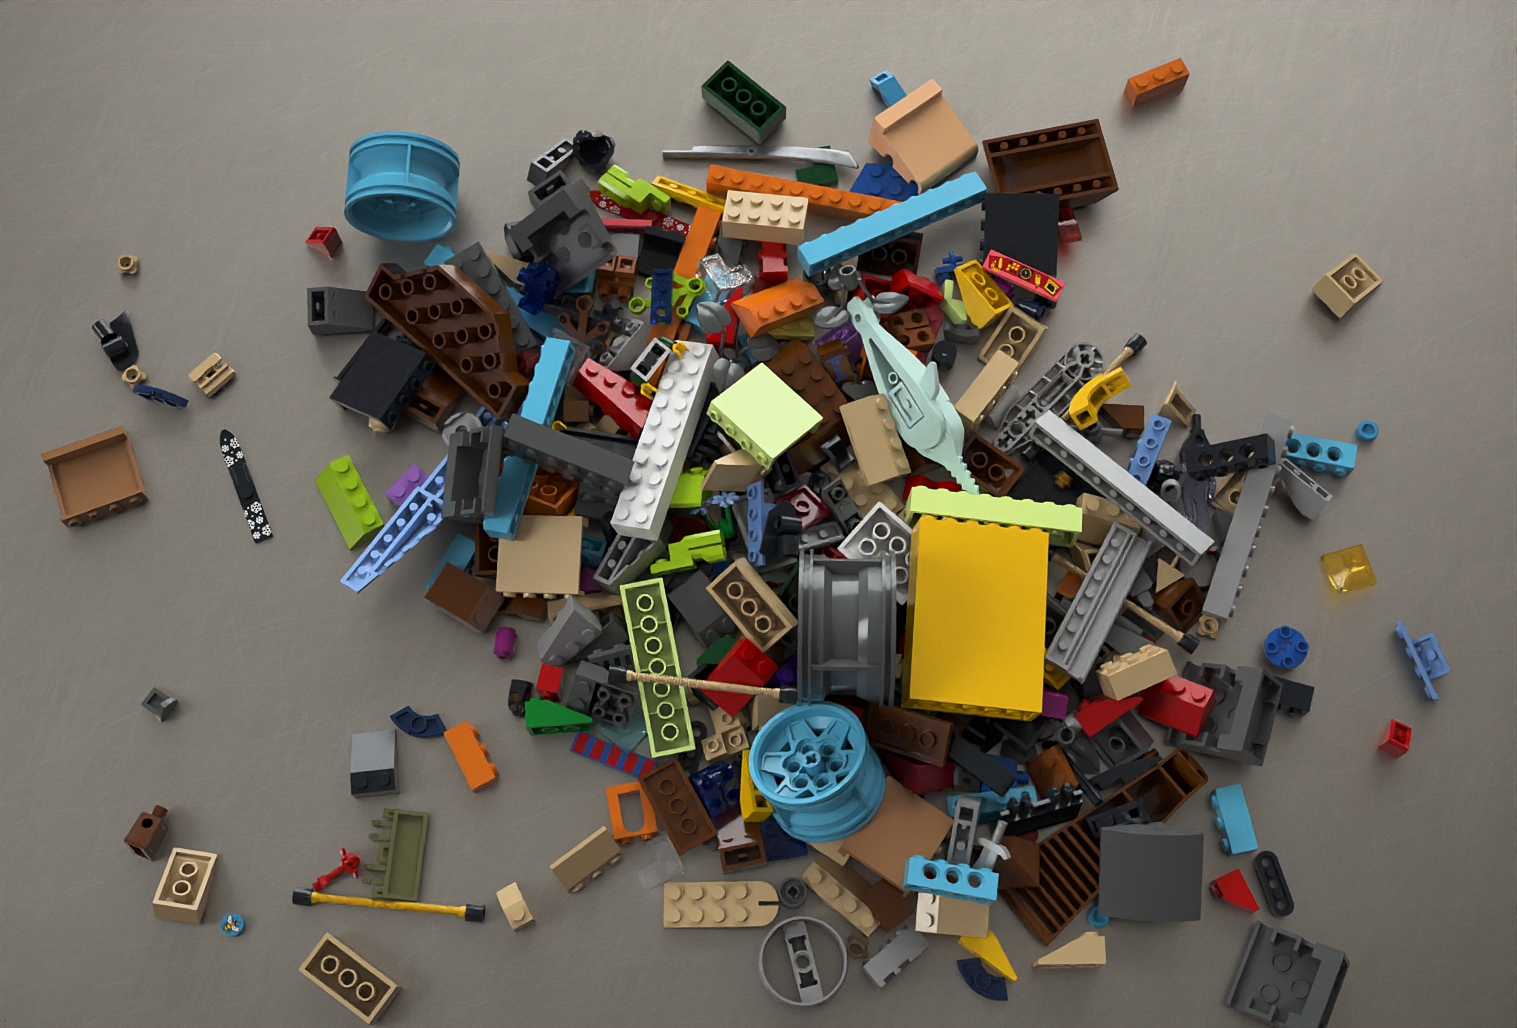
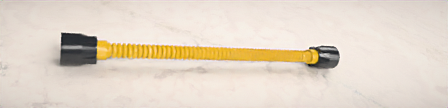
[292,887,485,923]

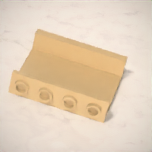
[496,515,589,599]

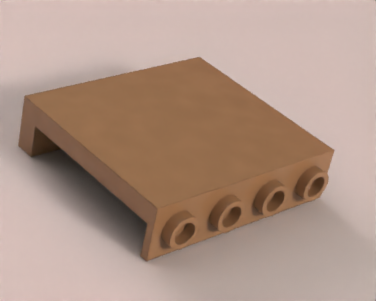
[41,426,148,527]
[838,775,954,898]

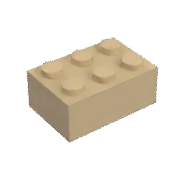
[1095,644,1177,701]

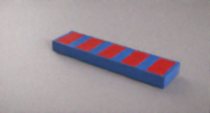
[570,731,659,778]

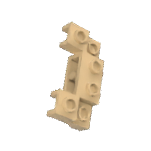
[684,686,751,764]

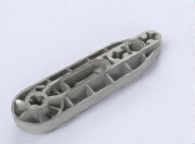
[992,342,1105,456]

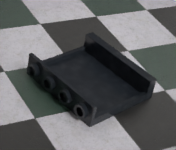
[979,193,1060,278]
[329,332,436,430]
[1006,449,1107,552]

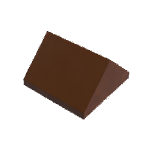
[860,878,915,932]

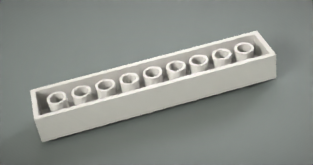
[610,340,720,541]

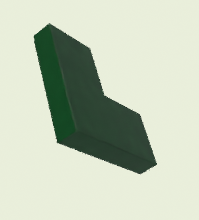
[795,145,838,186]

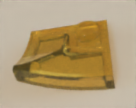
[1321,544,1377,593]

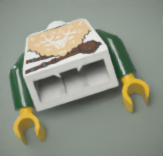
[630,336,690,400]

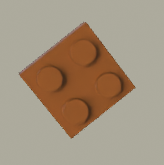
[1025,744,1078,800]

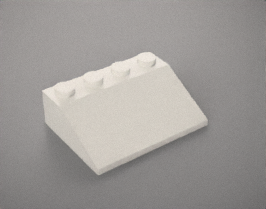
[837,501,912,606]

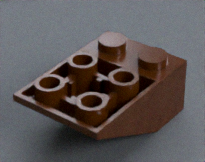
[403,363,466,433]
[711,803,767,874]

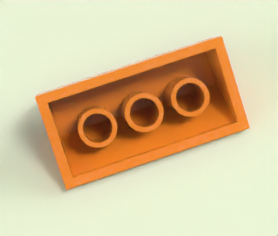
[730,278,825,339]

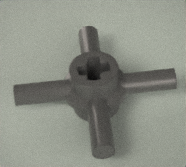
[1068,407,1123,444]

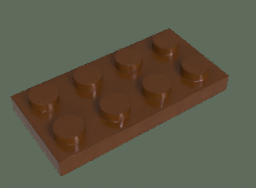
[864,701,954,767]
[637,757,718,857]

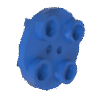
[1264,626,1309,670]

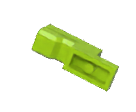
[598,165,671,215]
[650,529,728,576]

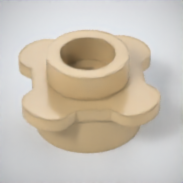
[117,255,138,275]
[121,365,147,389]
[1197,615,1220,639]
[847,935,869,958]

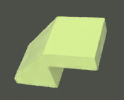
[939,279,967,325]

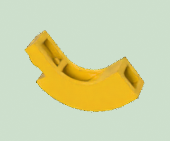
[1069,367,1132,431]

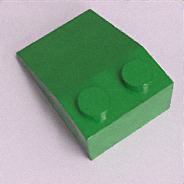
[525,697,596,736]

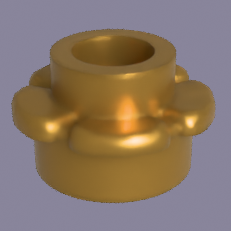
[1054,471,1074,489]

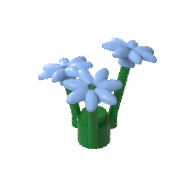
[689,491,740,539]

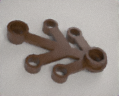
[555,295,610,374]

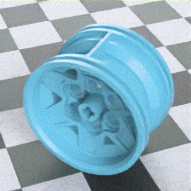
[344,131,460,242]
[749,701,886,843]

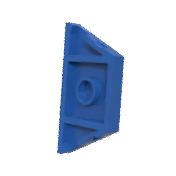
[849,163,919,202]

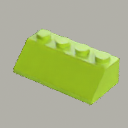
[315,454,385,550]
[669,467,713,508]

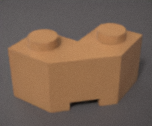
[563,374,594,422]

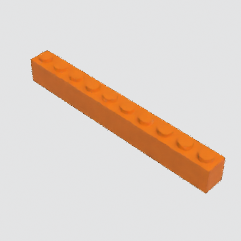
[706,165,902,222]
[631,206,722,393]

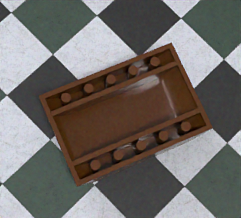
[982,119,1119,210]
[743,338,852,476]

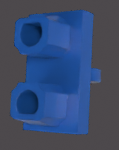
[934,251,965,285]

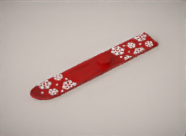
[589,190,691,240]

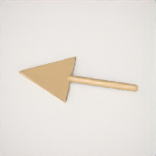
[1155,555,1185,593]

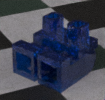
[517,261,561,316]
[688,759,741,819]
[759,819,808,864]

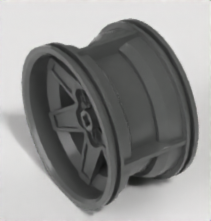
[797,549,896,708]

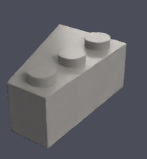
[593,534,667,595]
[536,595,603,667]
[861,924,930,991]

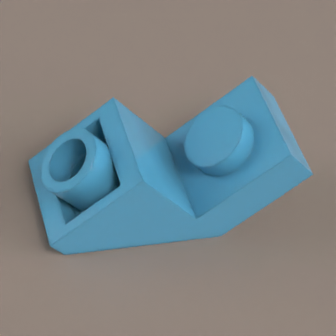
[869,70,907,108]

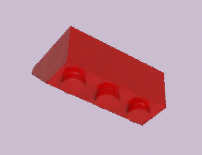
[1138,676,1217,738]

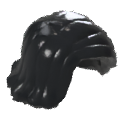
[572,130,616,174]

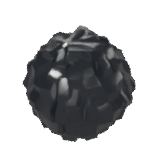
[1148,459,1181,492]

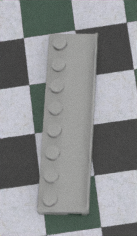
[1044,521,1153,684]

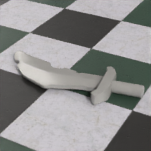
[968,820,1011,888]

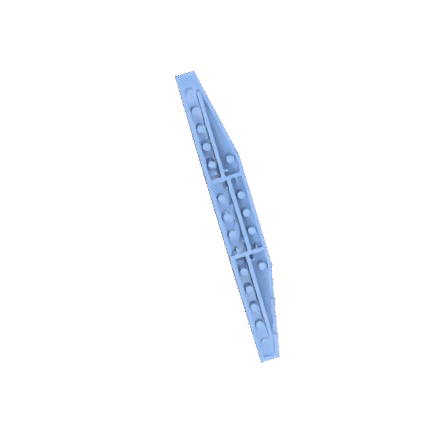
[340,339,545,594]

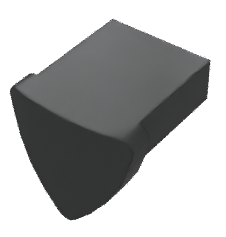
[141,687,178,722]

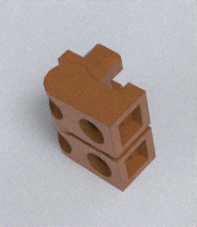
[595,255,637,303]
[883,308,935,353]

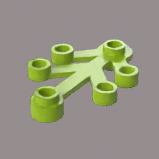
[629,270,706,326]

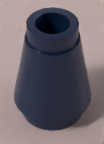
[1015,298,1046,321]

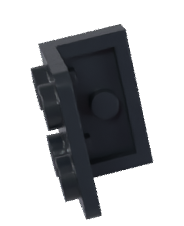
[637,225,685,280]

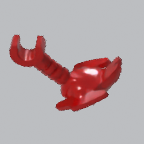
[312,848,360,892]

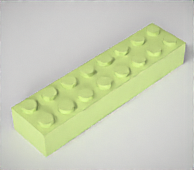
[904,486,1083,548]
[620,577,696,759]

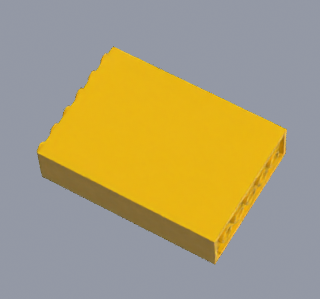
[901,516,1049,721]

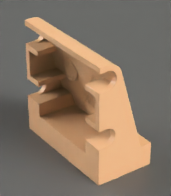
[867,79,979,195]

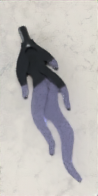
[1179,414,1216,532]

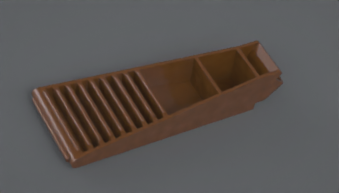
[997,748,1208,946]

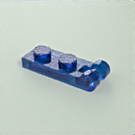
[650,269,674,325]

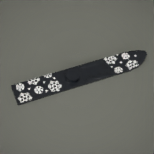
[220,429,273,543]

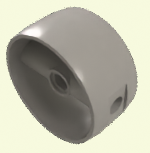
[758,916,848,1010]

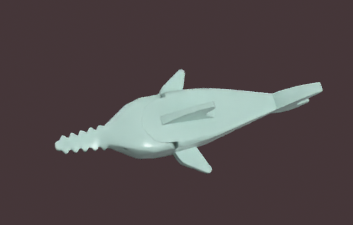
[847,295,980,495]

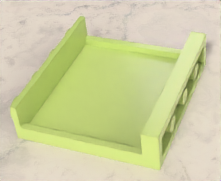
[706,363,823,470]

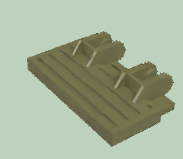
[362,808,429,902]

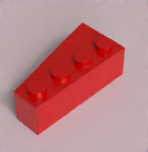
[758,241,788,289]

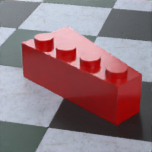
[573,358,654,437]

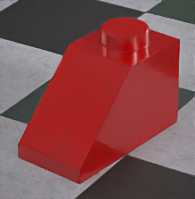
[1210,868,1260,914]

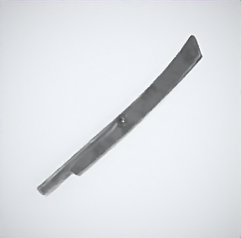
[663,145,859,169]

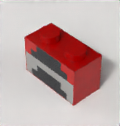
[536,664,567,703]

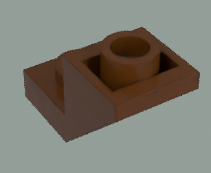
[497,593,548,620]

